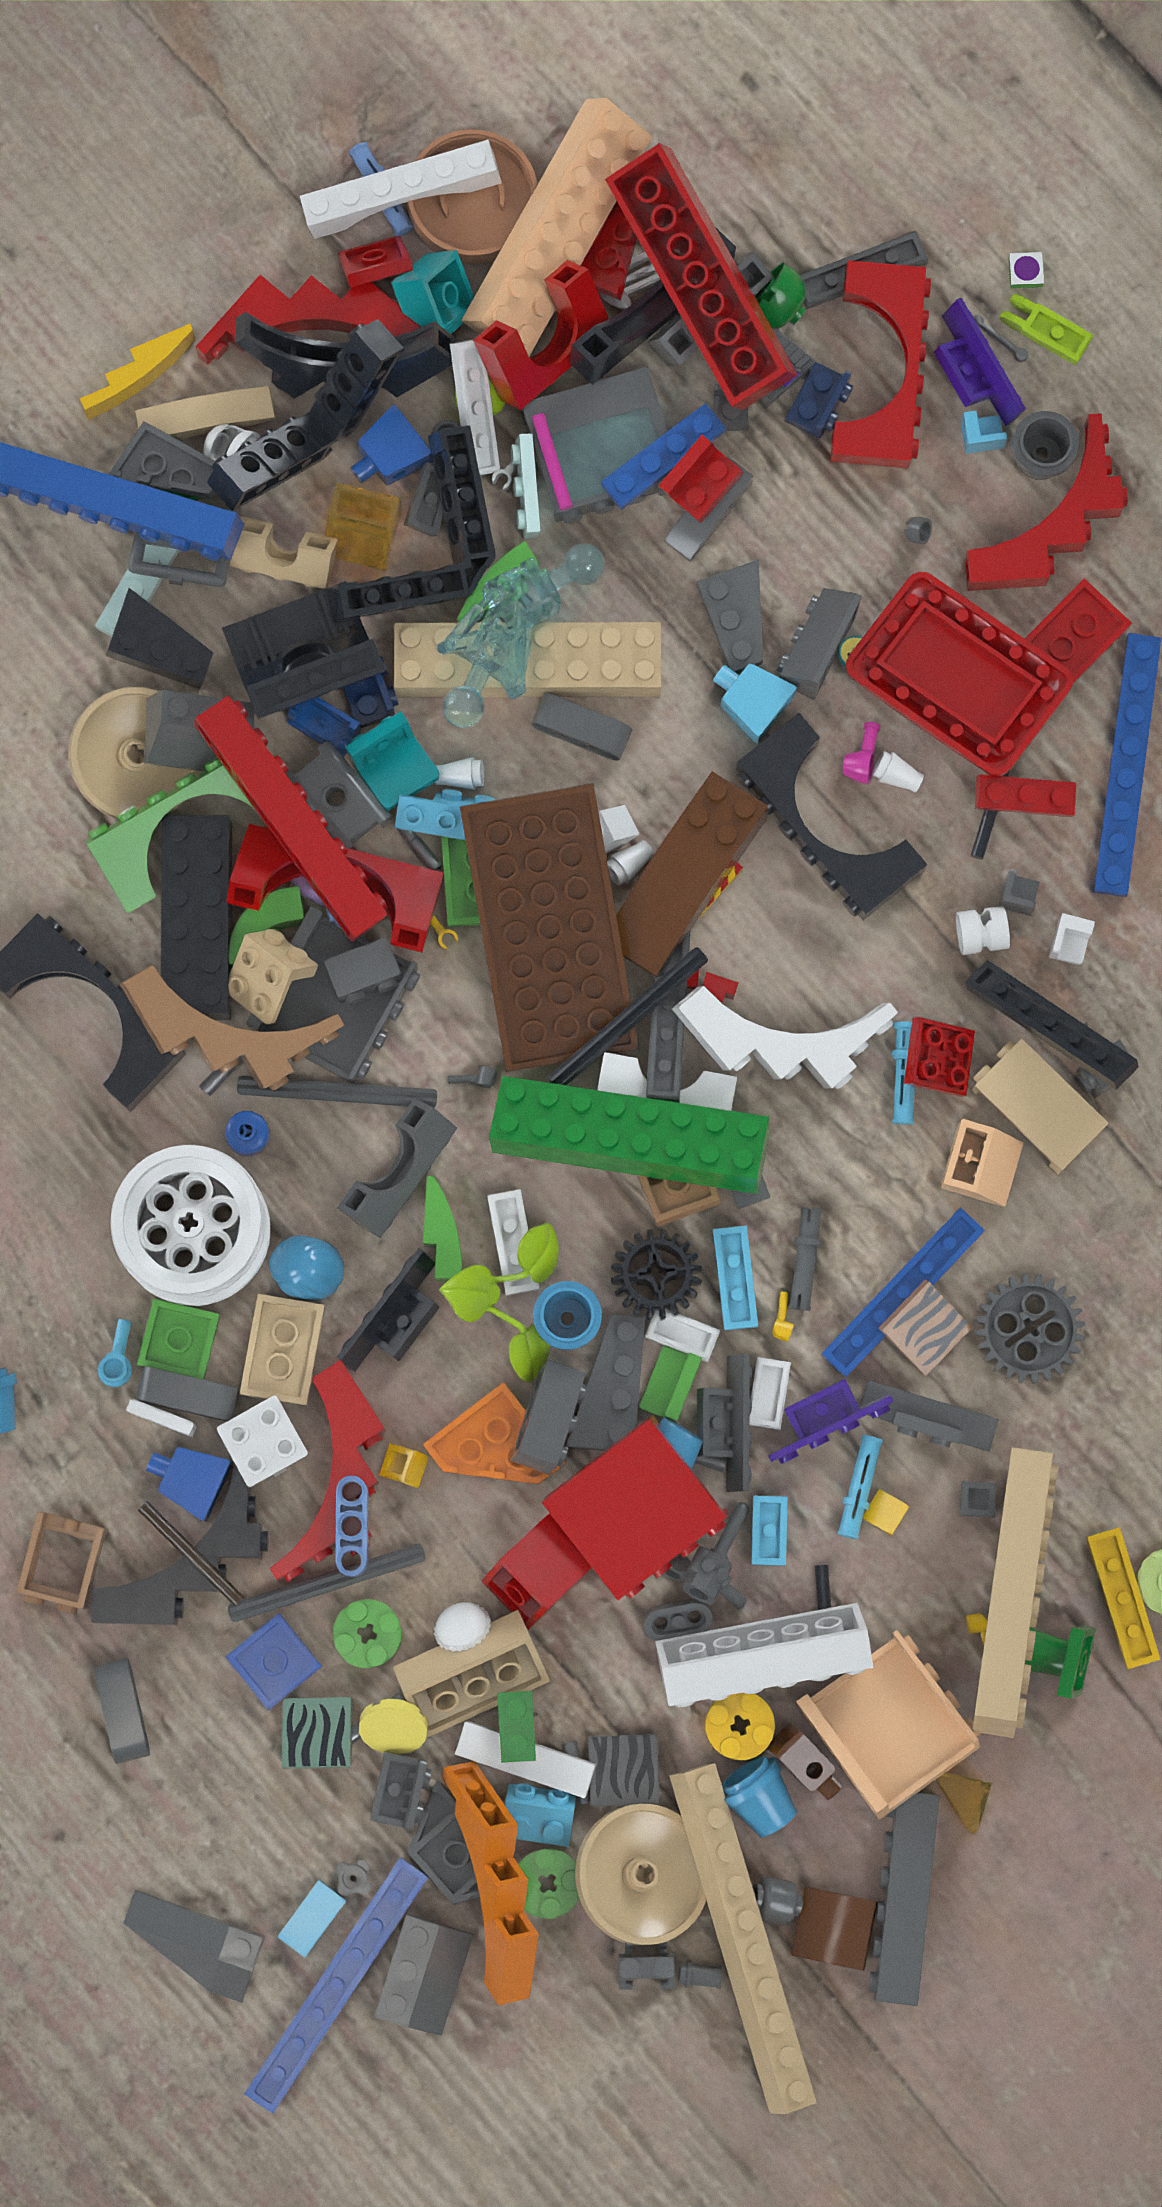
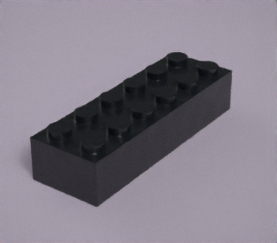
[161,815,232,1020]

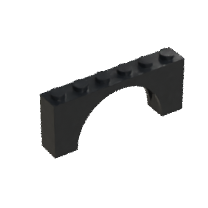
[736,713,928,921]
[0,913,186,1112]

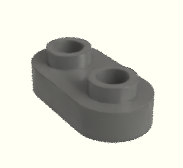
[643,1599,713,1641]

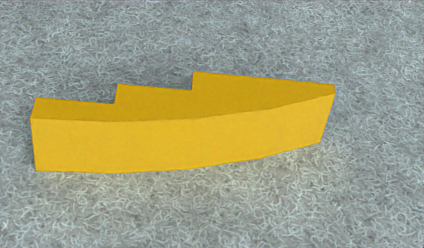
[80,324,196,420]

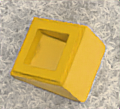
[379,1443,429,1488]
[863,1489,909,1536]

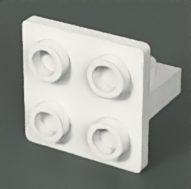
[217,1396,308,1487]

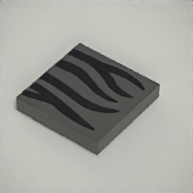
[588,1734,660,1806]

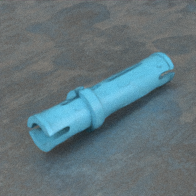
[837,1435,883,1540]

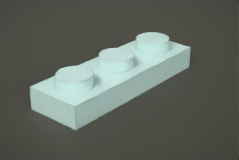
[510,433,541,539]

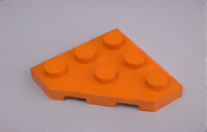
[422,1382,566,1485]

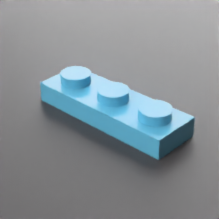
[713,1225,758,1331]

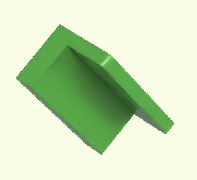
[639,1346,702,1423]

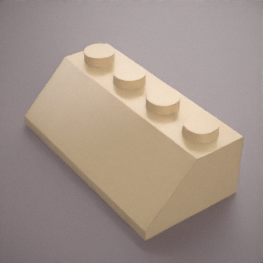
[393,1610,550,1738]

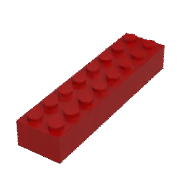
[605,143,798,410]

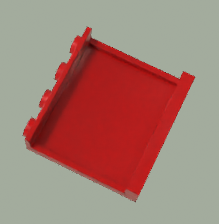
[542,1415,728,1600]

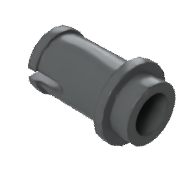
[678,1960,722,1989]

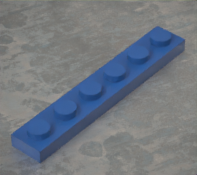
[821,1207,985,1378]

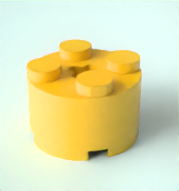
[704,1692,775,1760]

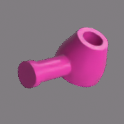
[843,722,880,784]

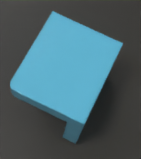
[960,411,1007,454]

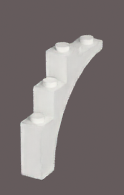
[672,986,898,1089]

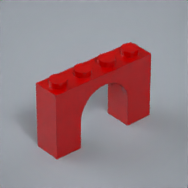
[473,260,609,410]

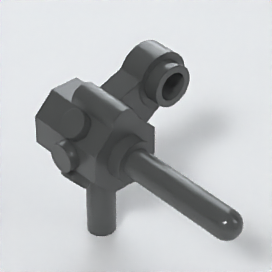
[664,1502,749,1609]

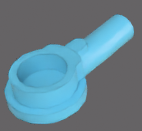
[98,1319,132,1387]

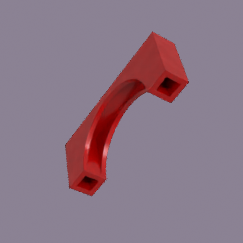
[830,260,931,468]
[226,823,444,953]

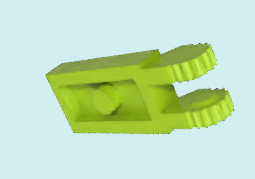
[999,294,1094,366]

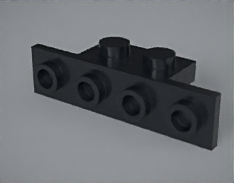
[337,1248,440,1372]

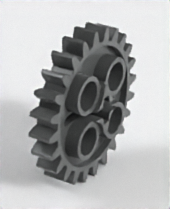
[974,1273,1086,1384]

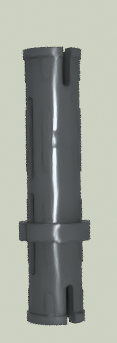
[789,1207,822,1311]

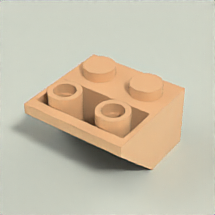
[940,1119,1024,1207]

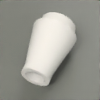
[872,751,924,792]
[435,757,485,790]
[607,840,654,886]

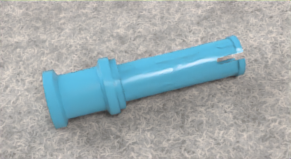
[892,1021,915,1125]

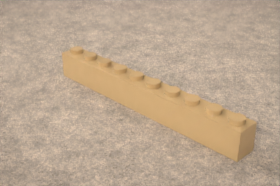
[670,1763,817,2114]

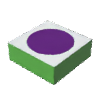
[1008,252,1044,288]

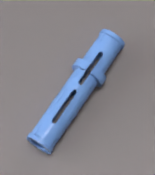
[349,142,413,236]

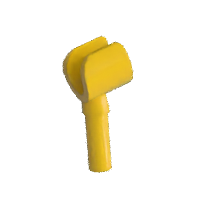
[431,915,458,950]
[772,1292,794,1342]
[966,1613,987,1645]

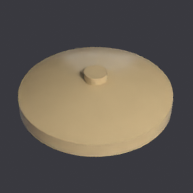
[68,687,201,819]
[575,1804,706,1945]

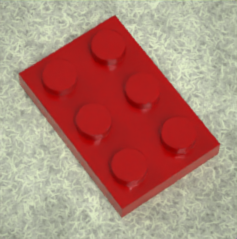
[1025,578,1132,684]

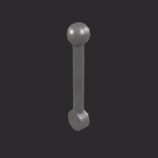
[973,315,1028,362]

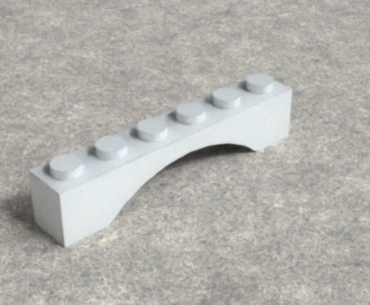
[300,140,502,239]

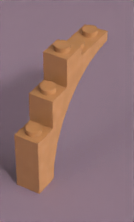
[120,965,344,1091]

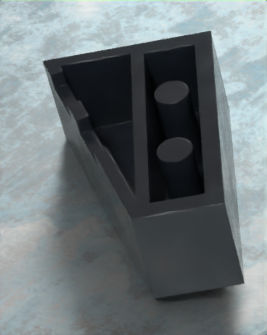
[105,588,213,689]

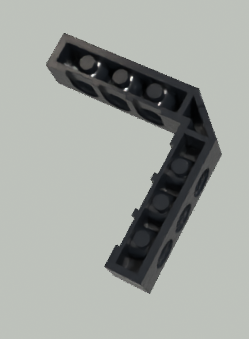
[207,319,404,512]
[328,425,496,622]

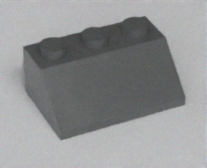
[776,588,862,700]
[144,690,255,771]
[374,1913,474,2036]

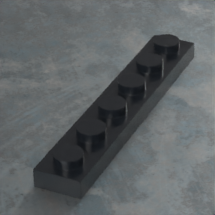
[965,960,1139,1090]

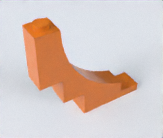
[442,1761,539,2006]

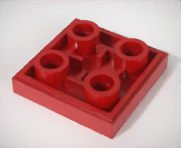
[904,1017,975,1097]

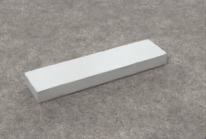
[450,340,500,475]
[455,1720,597,1798]

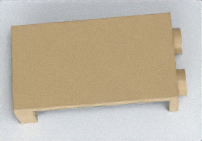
[971,1038,1109,1175]

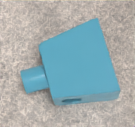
[713,663,797,744]

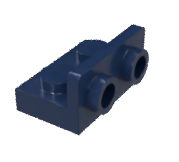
[785,362,854,439]
[343,656,399,728]

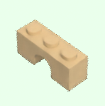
[230,516,338,589]

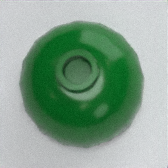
[754,262,806,329]

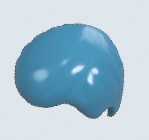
[269,1235,344,1300]

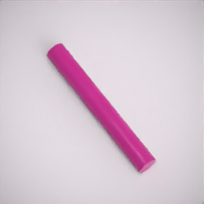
[532,413,573,511]

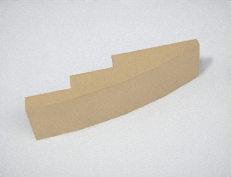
[135,386,277,440]

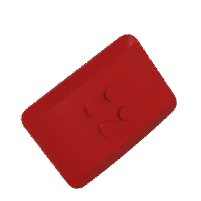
[846,572,1073,776]

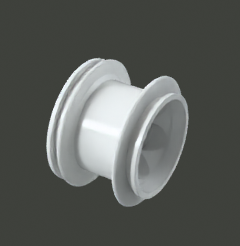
[111,1145,270,1306]

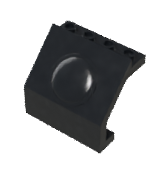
[222,581,385,720]

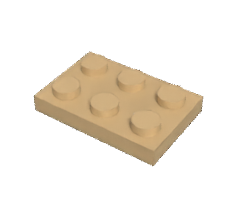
[239,1294,325,1406]

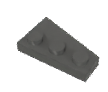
[108,421,215,499]
[697,559,763,673]

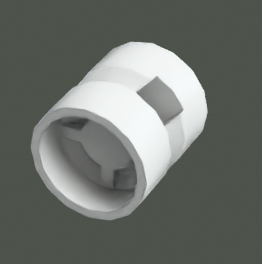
[956,906,1010,955]

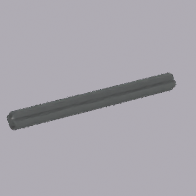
[237,1076,437,1108]
[228,1544,426,1622]

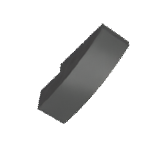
[665,456,753,561]

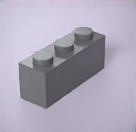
[510,1359,587,1475]

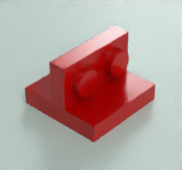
[658,435,744,523]

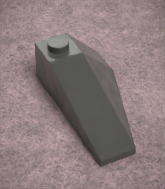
[123,1890,266,2003]

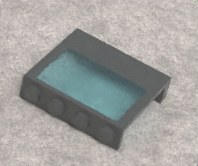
[521,366,668,523]

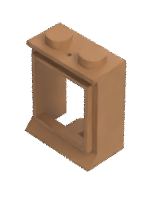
[16,1512,108,1614]

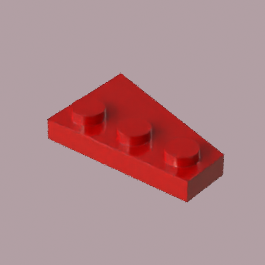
[580,201,637,300]

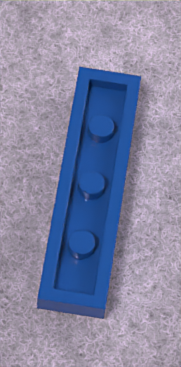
[601,403,726,510]

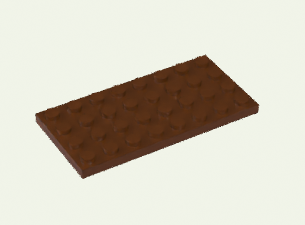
[460,783,639,1072]

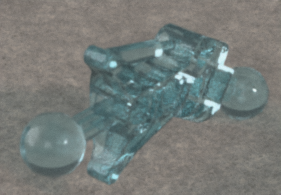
[437,543,606,728]

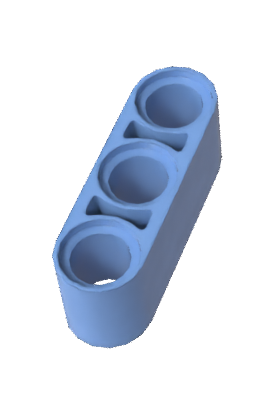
[335,1475,369,1577]

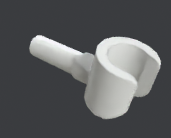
[492,462,517,491]

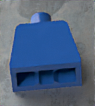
[350,404,433,486]
[146,1447,233,1522]

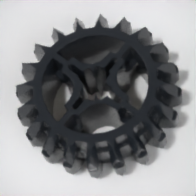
[611,1229,702,1321]

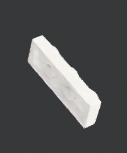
[487,1189,539,1296]

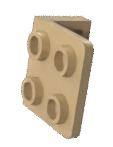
[228,929,318,1024]

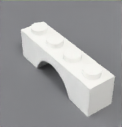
[597,1052,737,1111]

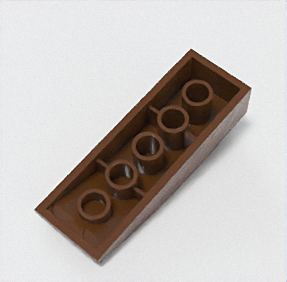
[616,771,768,978]

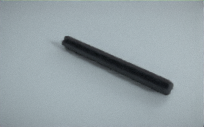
[548,947,708,1086]

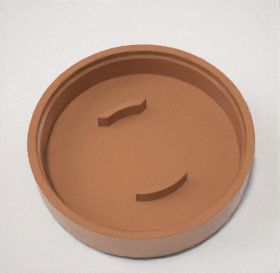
[407,129,538,264]

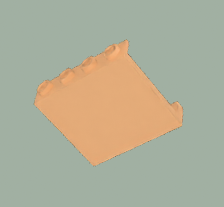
[796,1630,981,1820]

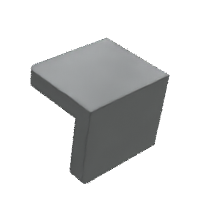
[999,869,1040,916]

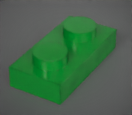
[498,1691,536,1763]

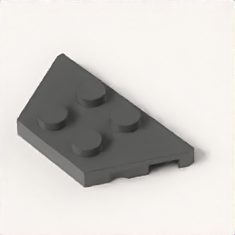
[407,1781,480,1905]

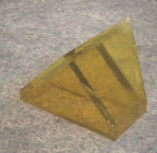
[936,1772,992,1834]

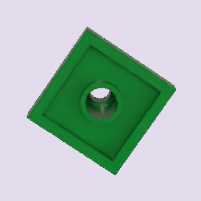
[1025,1625,1096,1699]

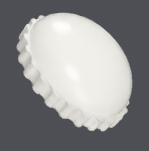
[434,1602,491,1652]

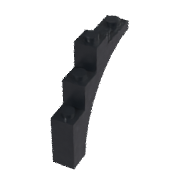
[235,312,456,399]
[91,1462,269,1626]

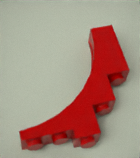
[965,413,1128,591]
[269,1360,386,1583]

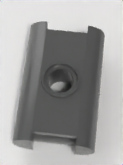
[286,741,393,850]

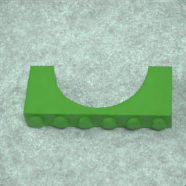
[84,757,254,914]

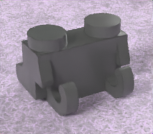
[618,1941,675,1990]

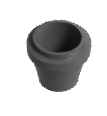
[1012,411,1079,480]

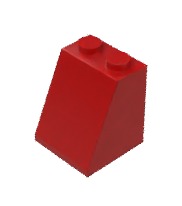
[481,1513,592,1630]

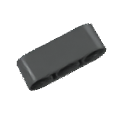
[531,693,632,761]
[135,1366,239,1422]
[94,1658,150,1764]

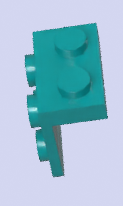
[345,711,440,811]

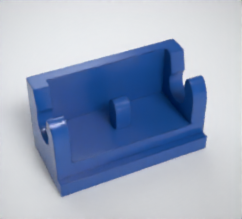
[287,697,361,757]

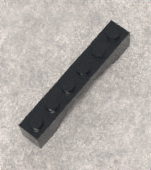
[570,227,736,385]

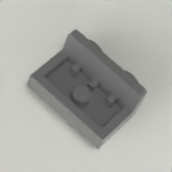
[369,1752,431,1830]

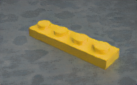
[1086,1527,1161,1669]

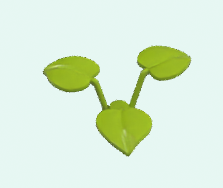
[439,1222,559,1383]

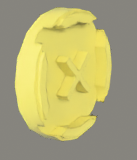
[359,1699,428,1755]

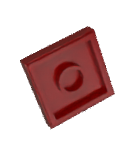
[338,235,413,287]

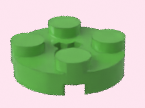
[333,1599,402,1668]
[519,1848,579,1919]

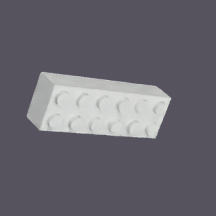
[655,1603,873,1707]

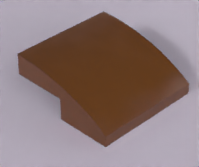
[791,1886,878,1971]

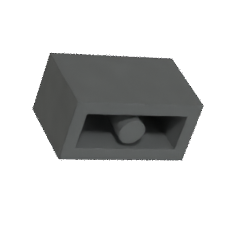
[324,936,402,1005]

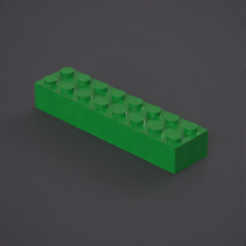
[489,1076,770,1194]

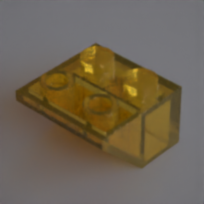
[325,482,402,571]

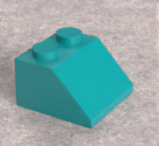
[391,250,474,334]

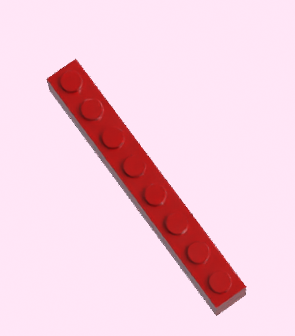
[193,695,388,942]

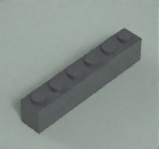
[868,1793,940,2006]

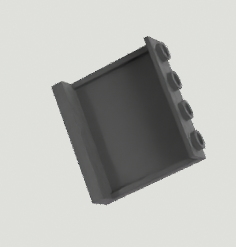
[246,906,420,1084]

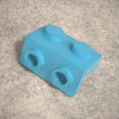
[505,1783,576,1847]

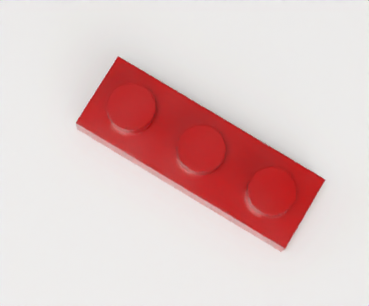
[975,774,1076,817]

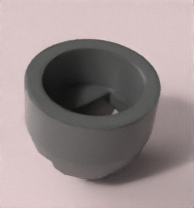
[904,517,932,544]

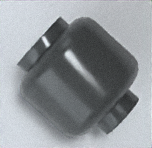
[752,1877,803,1926]

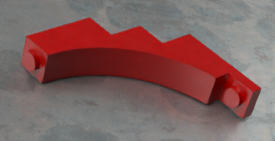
[195,275,421,365]

